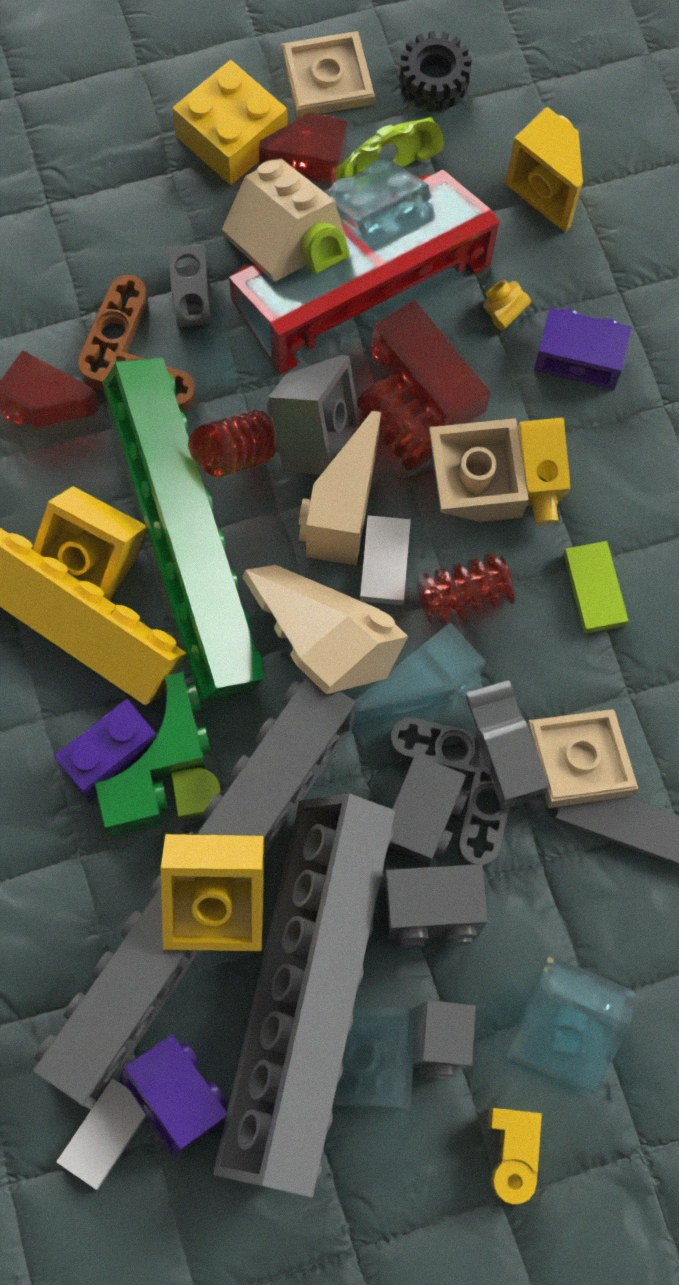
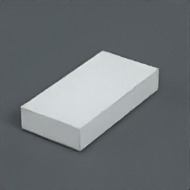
[360,515,411,605]
[57,1078,146,1190]

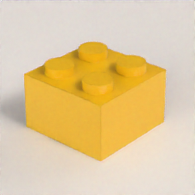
[172,60,288,185]

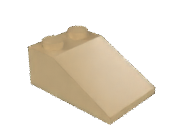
[299,411,381,566]

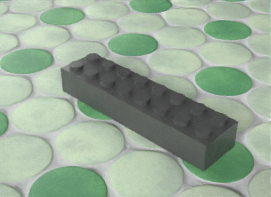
[213,793,395,1198]

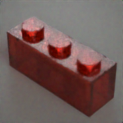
[371,300,491,427]

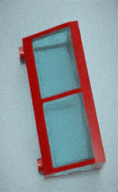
[229,170,499,375]

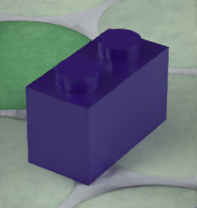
[534,307,632,390]
[54,699,156,803]
[119,1035,228,1158]

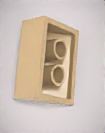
[222,159,347,282]

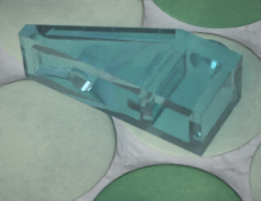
[354,623,486,725]

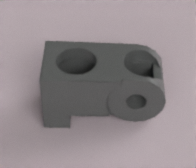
[167,244,210,328]

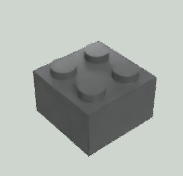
[382,864,488,949]

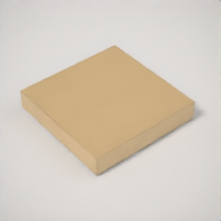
[281,31,375,118]
[527,709,638,808]

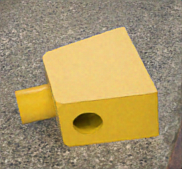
[517,418,570,526]

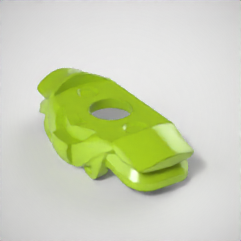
[336,117,444,197]

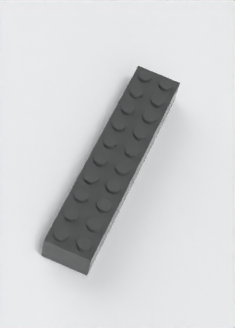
[33,676,356,1109]

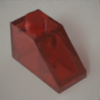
[259,113,348,184]
[0,350,99,428]

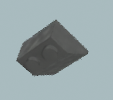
[267,355,361,475]

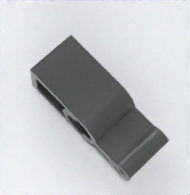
[465,680,549,809]

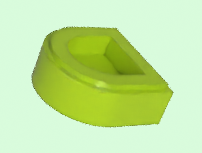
[301,222,351,275]
[171,768,221,820]

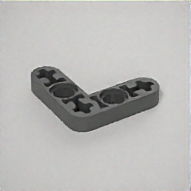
[390,717,509,868]

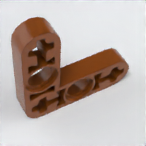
[78,275,196,413]

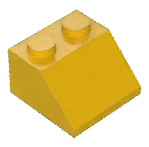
[505,107,583,233]
[33,486,147,601]
[161,834,264,951]

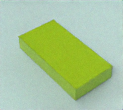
[563,541,629,634]

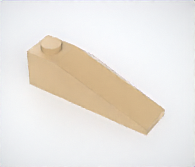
[242,565,408,694]

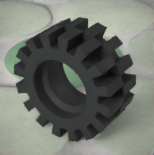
[399,31,472,111]

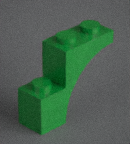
[95,672,211,837]

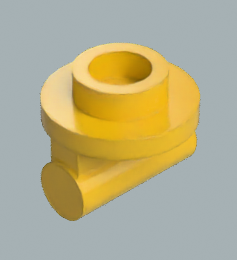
[483,280,531,331]

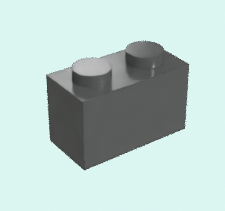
[387,754,469,867]
[405,1000,476,1080]

